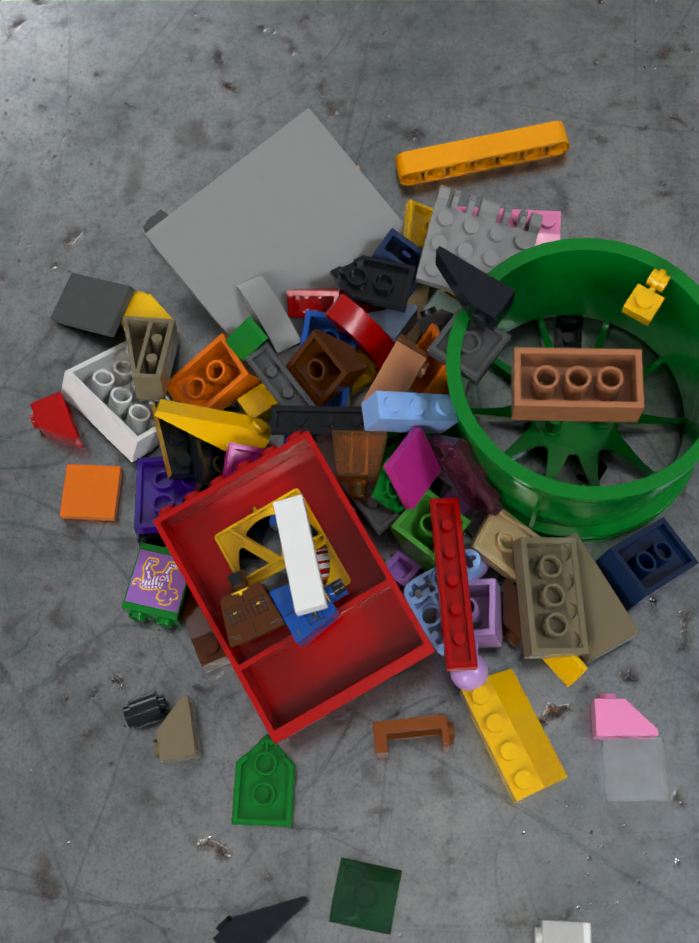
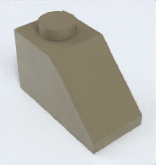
[153,695,201,764]

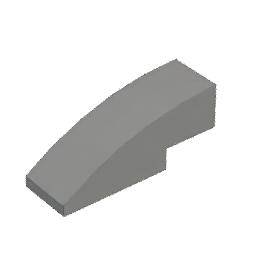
[237,275,301,356]

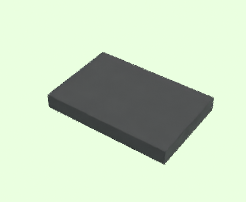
[50,273,135,337]

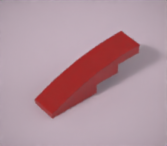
[287,287,386,317]

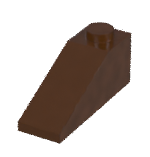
[182,589,230,673]

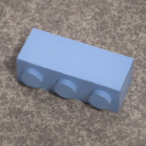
[361,391,458,434]

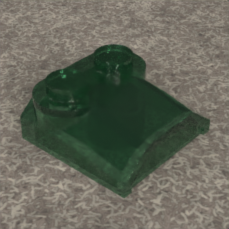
[329,857,402,935]

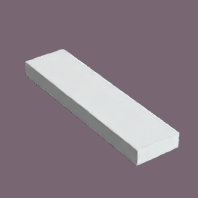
[273,494,328,616]

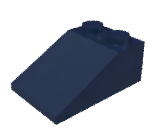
[595,517,699,611]

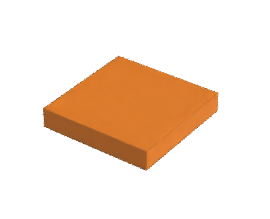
[59,464,123,521]

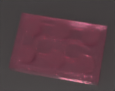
[428,434,504,516]

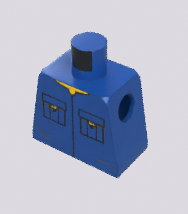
[269,578,349,647]

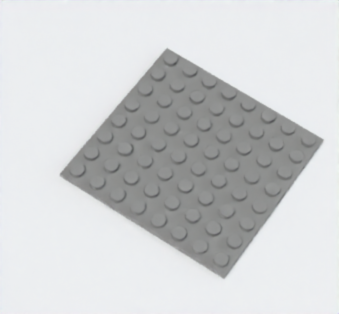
[144,108,420,366]

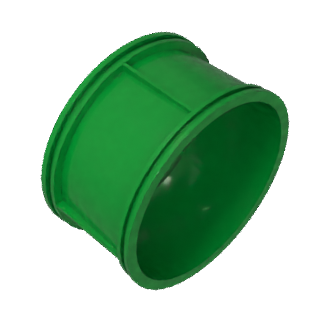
[446,238,699,544]

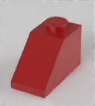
[29,391,84,449]

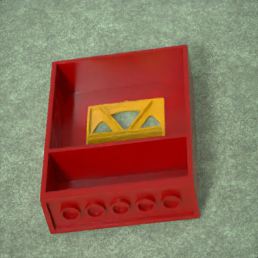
[152,430,436,744]

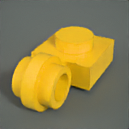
[621,269,671,326]

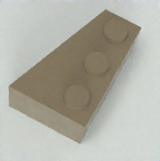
[122,316,179,401]

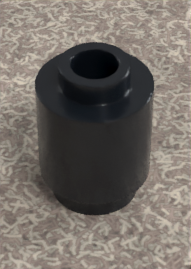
[122,691,169,728]

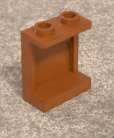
[372,714,455,760]

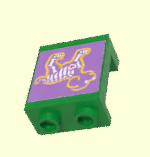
[121,542,189,628]

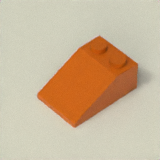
[167,333,262,410]

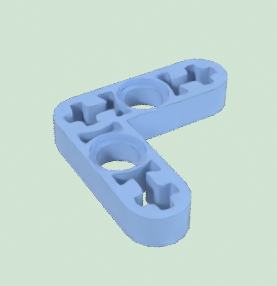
[404,549,484,656]

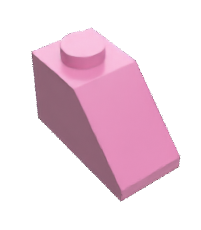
[590,694,659,739]

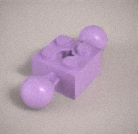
[436,543,502,691]

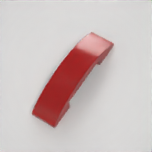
[324,294,395,374]

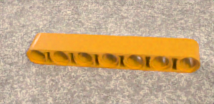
[394,121,570,186]

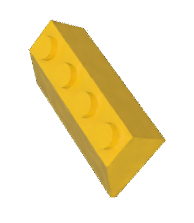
[459,668,568,804]

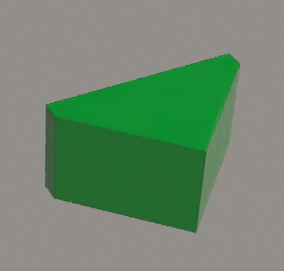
[225,317,268,362]

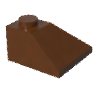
[286,329,368,406]

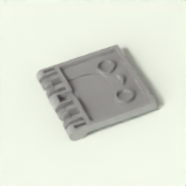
[414,185,543,293]

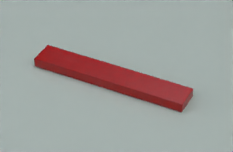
[429,497,478,672]

